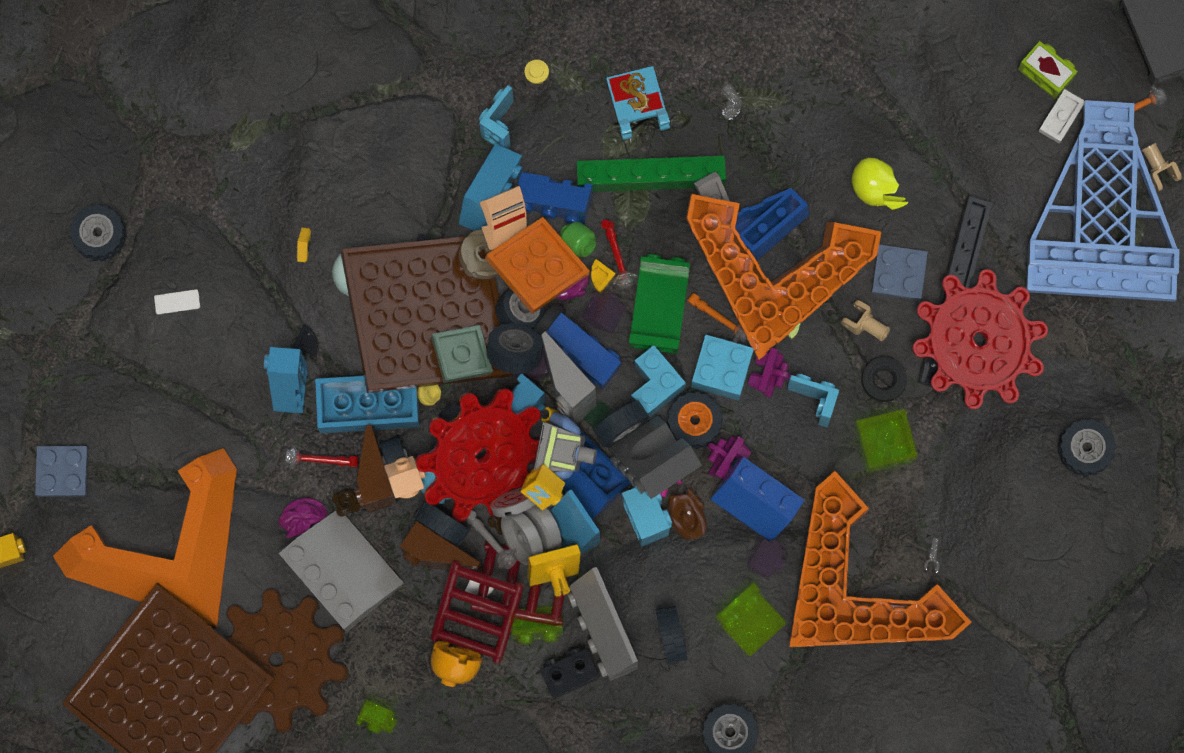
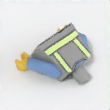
[531,407,597,480]

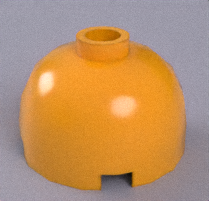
[431,641,483,687]

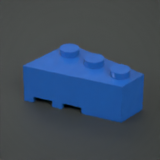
[517,172,593,225]
[735,188,809,261]
[546,313,621,390]

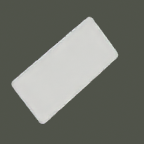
[154,290,200,314]

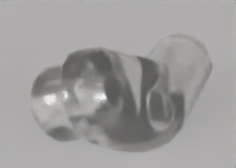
[721,83,742,120]

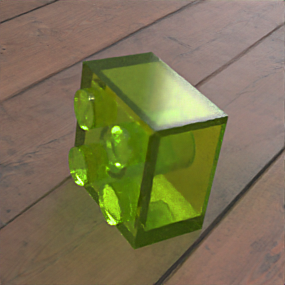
[854,409,918,474]

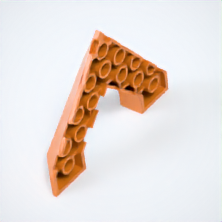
[686,194,881,360]
[53,448,237,628]
[789,471,972,647]

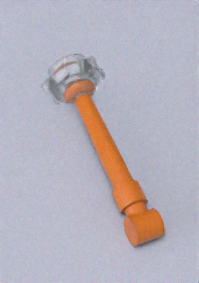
[1134,85,1167,112]
[687,293,747,343]

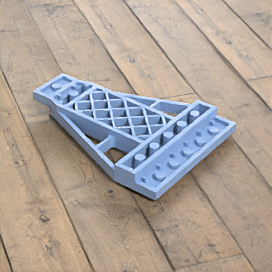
[1026,100,1180,302]

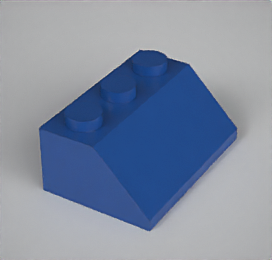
[563,431,630,519]
[709,457,805,542]

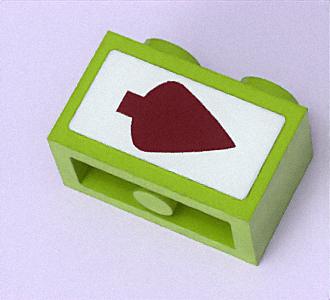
[1018,41,1078,100]

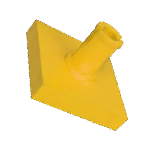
[527,544,581,596]

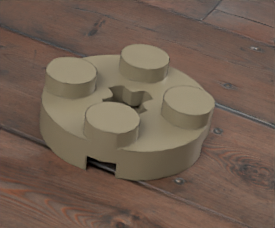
[459,230,498,279]

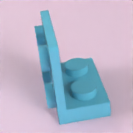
[479,85,514,149]
[788,374,839,428]

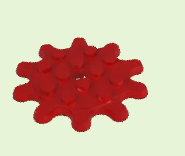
[912,269,1048,409]
[415,389,540,522]

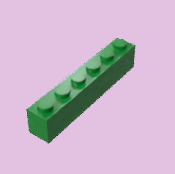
[577,156,726,192]

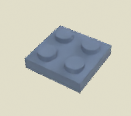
[871,244,928,301]
[35,446,88,497]

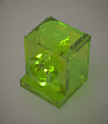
[356,700,398,734]

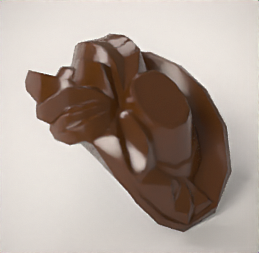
[667,488,707,539]

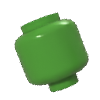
[560,221,596,258]

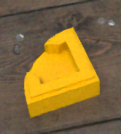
[297,228,311,263]
[591,259,616,294]

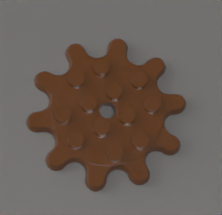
[226,588,348,733]

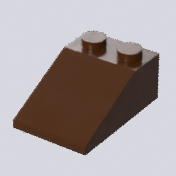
[354,424,397,513]
[400,521,482,573]

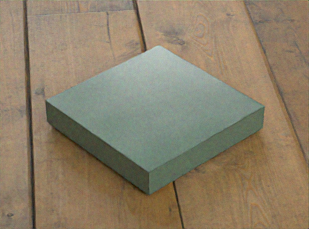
[431,325,493,383]

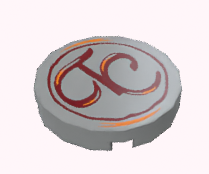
[490,488,535,517]

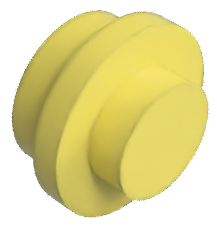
[525,60,549,84]
[418,385,441,406]

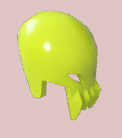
[852,157,908,210]

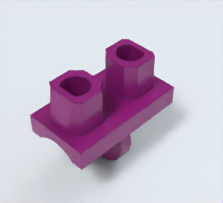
[748,348,791,398]
[707,436,751,479]

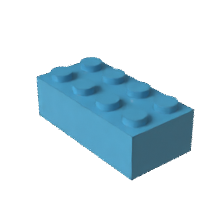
[315,376,420,434]

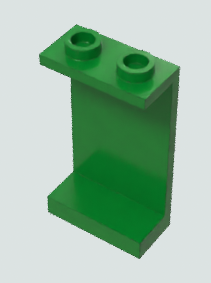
[629,254,690,355]

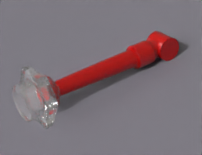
[601,219,637,288]
[285,445,359,469]

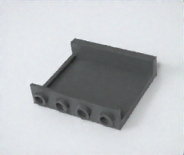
[1119,0,1184,86]

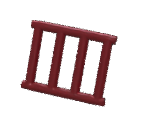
[471,542,569,627]
[430,561,524,663]

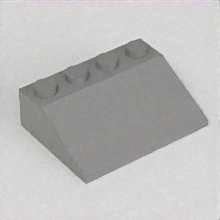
[542,331,597,425]
[279,510,404,633]
[567,567,638,681]

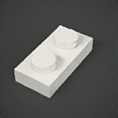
[1038,89,1085,144]

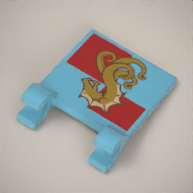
[606,66,670,140]

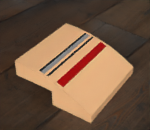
[480,186,527,250]

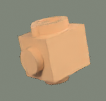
[384,456,426,498]

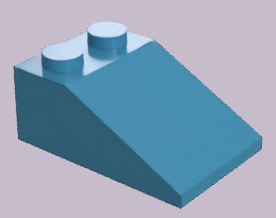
[550,490,600,556]

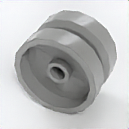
[501,505,562,565]

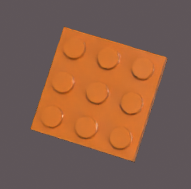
[485,217,590,314]

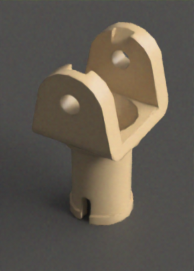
[1142,143,1182,192]
[841,300,890,341]

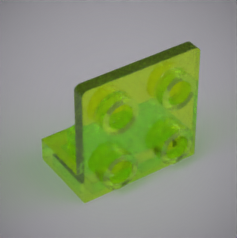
[715,583,786,657]
[511,607,564,645]

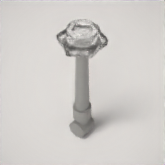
[467,510,517,569]

